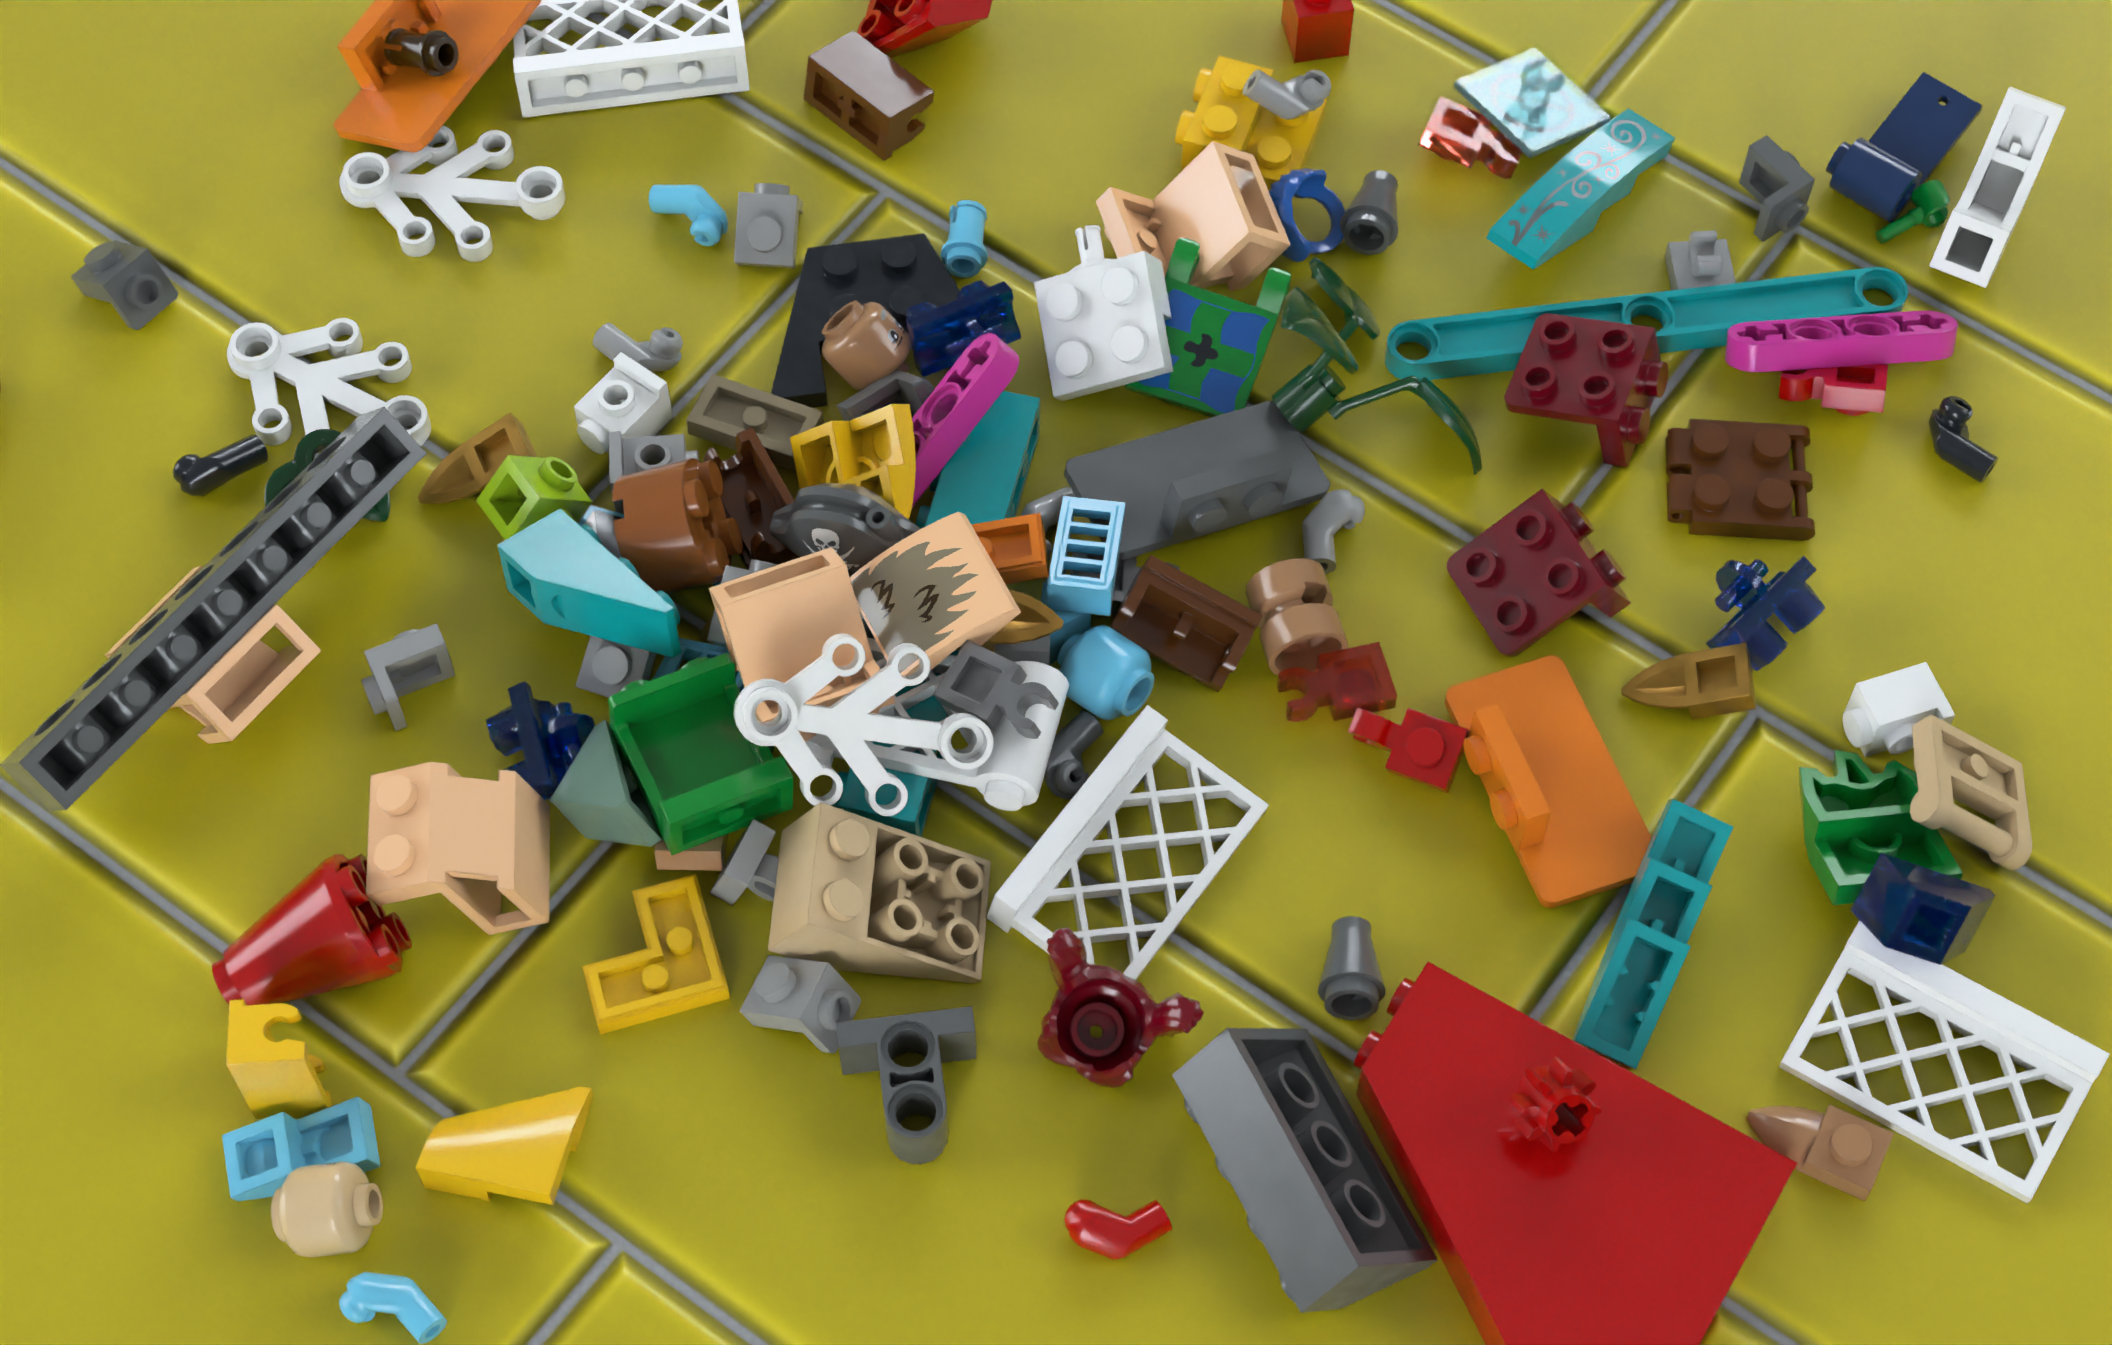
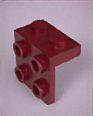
[1504,313,1668,467]
[1447,488,1631,657]

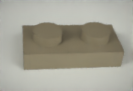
[686,374,824,471]

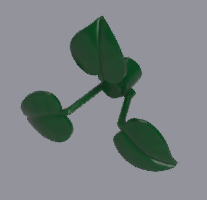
[1272,257,1482,475]

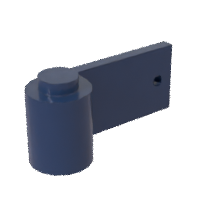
[1826,72,1983,223]

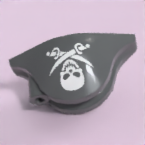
[769,483,920,577]

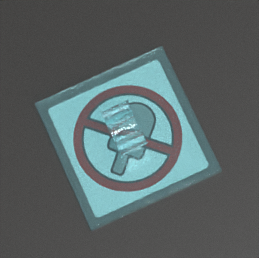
[1453,48,1611,158]

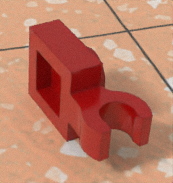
[1348,708,1469,793]

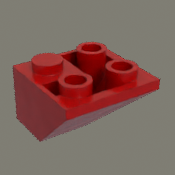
[857,0,993,58]

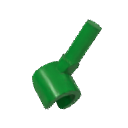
[1875,180,1950,244]

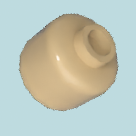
[271,1161,383,1258]

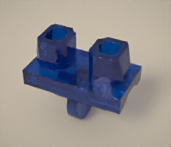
[906,280,1021,377]
[1706,556,1826,671]
[486,681,596,803]

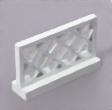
[513,0,750,118]
[986,705,1269,980]
[1779,921,2110,1204]

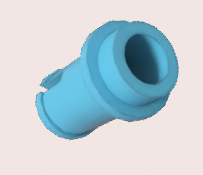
[940,200,988,278]

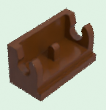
[804,30,934,161]
[704,427,800,570]
[1110,555,1263,692]

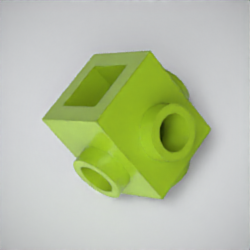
[476,455,593,540]

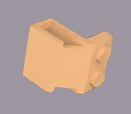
[1096,141,1291,292]
[709,547,895,742]
[105,566,321,744]
[366,762,550,935]

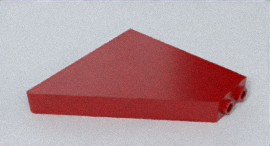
[1353,962,1797,1345]

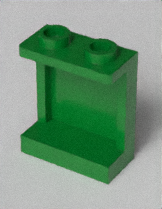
[608,653,793,856]

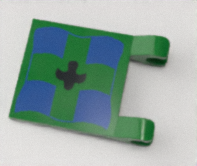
[1125,237,1291,417]

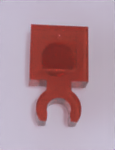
[1418,96,1525,179]
[1277,642,1397,722]

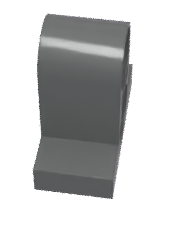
[836,1006,977,1164]

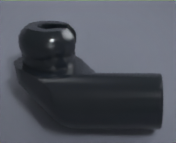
[1929,396,1999,483]
[173,434,268,496]

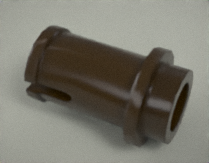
[384,28,459,77]

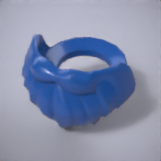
[1269,168,1345,262]

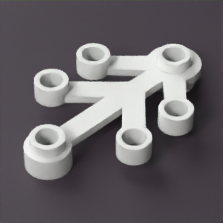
[339,126,565,262]
[227,318,431,459]
[734,633,993,816]

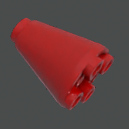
[212,854,412,1006]

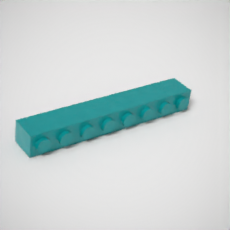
[832,391,1040,837]

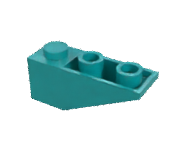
[497,508,681,658]

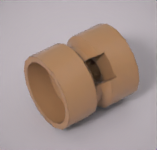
[1245,558,1348,677]

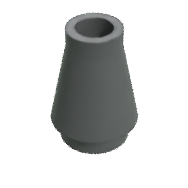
[1340,170,1398,255]
[1318,916,1385,1020]

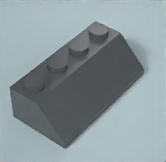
[1173,1028,1438,1313]

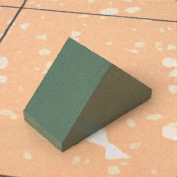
[550,720,662,847]

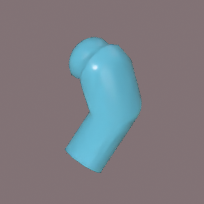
[649,184,728,246]
[339,1272,447,1344]

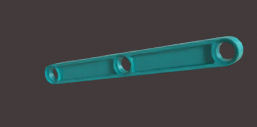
[1385,267,1908,380]

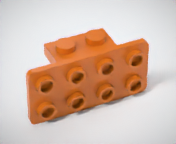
[334,0,541,152]
[1445,655,1652,908]

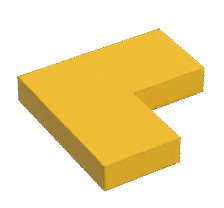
[582,874,730,1034]

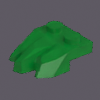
[1799,750,1963,905]

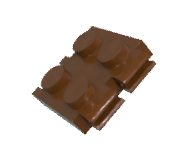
[1665,419,1815,541]

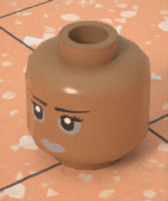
[822,300,911,391]

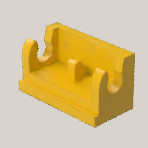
[226,999,331,1119]

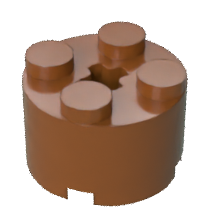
[612,458,743,595]

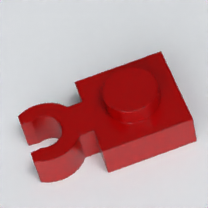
[1778,364,1888,416]

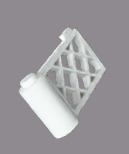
[806,637,1069,811]

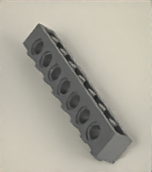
[0,407,427,811]

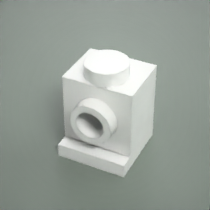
[574,352,673,454]
[1842,662,1955,757]

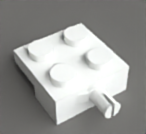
[1034,225,1173,401]

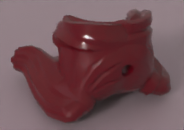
[1037,928,1204,1088]

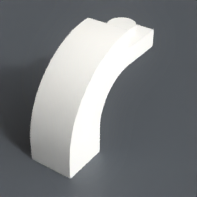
[1929,87,2067,288]

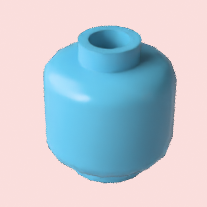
[1058,625,1155,720]

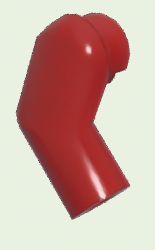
[1064,1199,1172,1260]

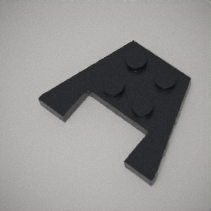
[771,233,987,408]

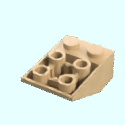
[768,802,991,984]

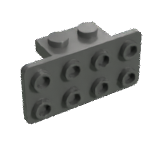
[1064,401,1330,560]

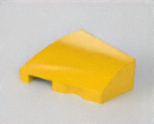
[790,404,916,519]
[415,1086,594,1205]

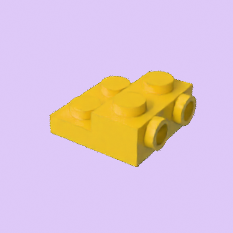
[1175,55,1327,191]

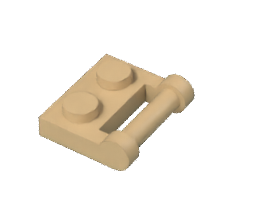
[1910,714,2032,870]

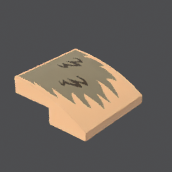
[850,511,1021,676]

